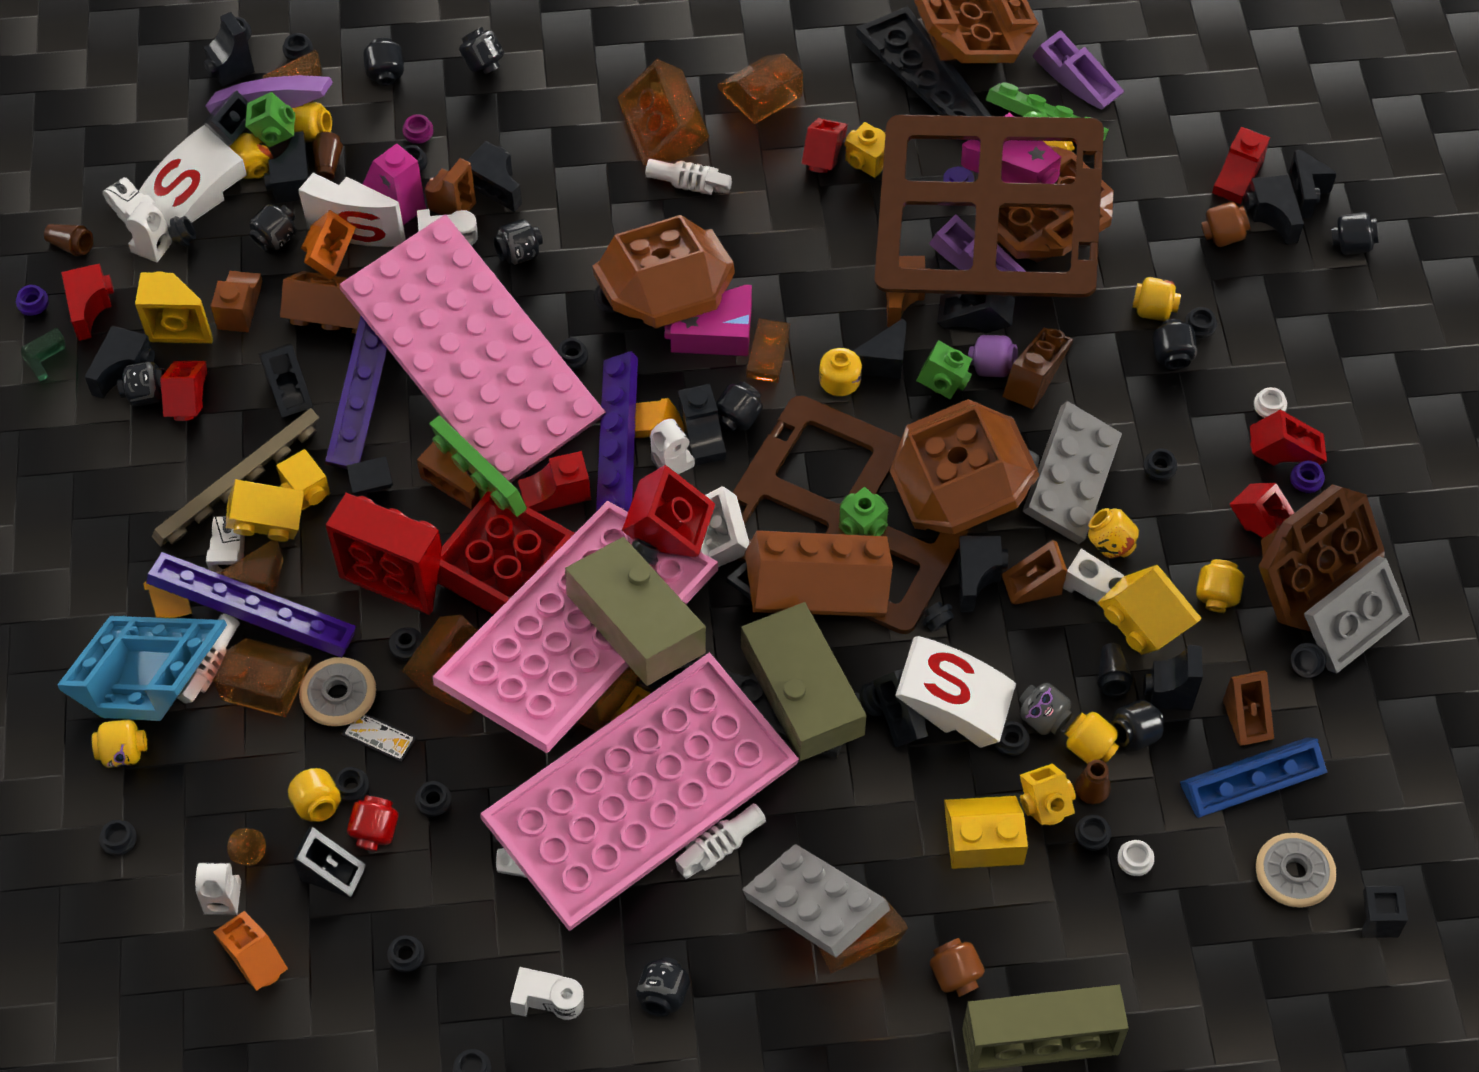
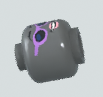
[1019,683,1073,735]

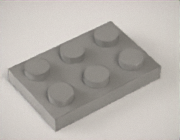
[1304,557,1410,673]

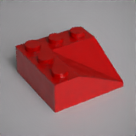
[437,490,575,615]
[326,493,442,615]

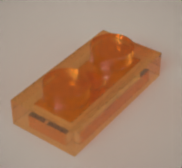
[747,318,790,382]

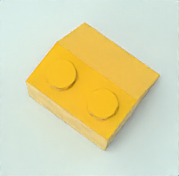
[135,271,213,343]
[226,479,304,542]
[1097,565,1201,655]
[944,796,1028,869]

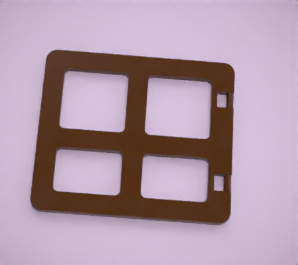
[875,115,1104,297]
[732,396,972,634]

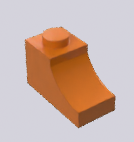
[301,210,356,279]
[213,911,288,991]

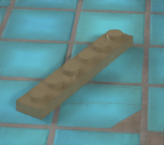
[152,408,319,547]

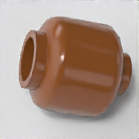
[1201,202,1250,247]
[930,938,985,997]

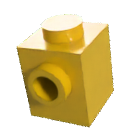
[276,449,331,510]

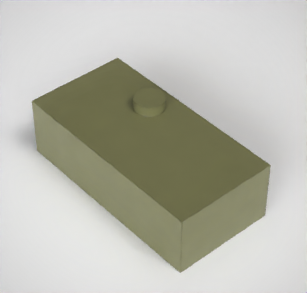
[565,537,706,686]
[741,602,867,761]
[962,984,1129,1072]

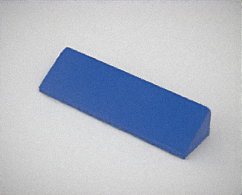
[1180,738,1328,818]

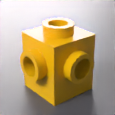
[844,122,885,178]
[1020,764,1076,825]

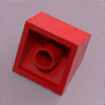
[622,465,715,558]

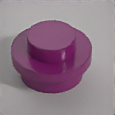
[403,114,434,144]

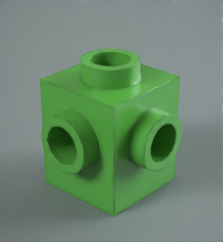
[245,92,295,147]
[916,340,972,399]
[839,487,889,536]

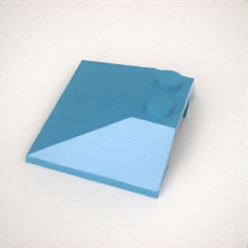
[57,616,227,721]

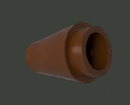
[312,132,343,180]
[44,224,93,256]
[1075,760,1111,804]

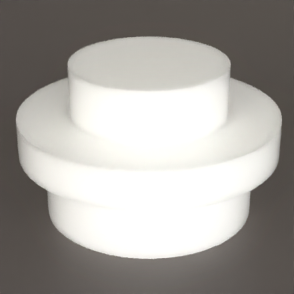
[1254,387,1287,418]
[1117,840,1154,876]

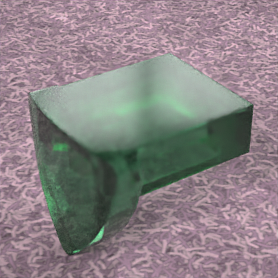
[21,328,65,382]

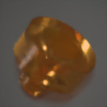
[227,828,266,866]

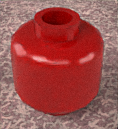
[347,796,398,851]

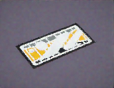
[341,714,416,762]

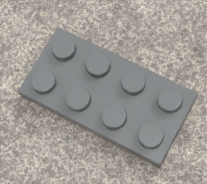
[1022,401,1122,544]
[742,844,891,958]

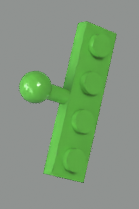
[986,82,1109,141]
[429,415,527,517]

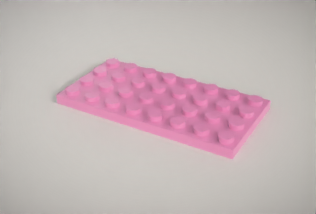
[340,214,606,483]
[433,501,718,753]
[480,652,799,931]

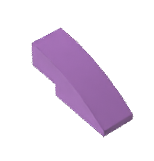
[1032,30,1124,110]
[929,214,1026,272]

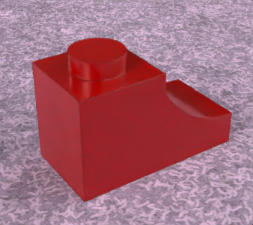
[801,118,848,173]
[1212,127,1270,204]
[61,263,115,341]
[160,361,207,421]
[1249,409,1327,466]
[518,451,591,512]
[1229,483,1295,538]

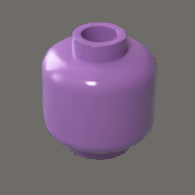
[968,335,1018,377]

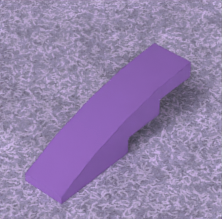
[206,75,333,114]

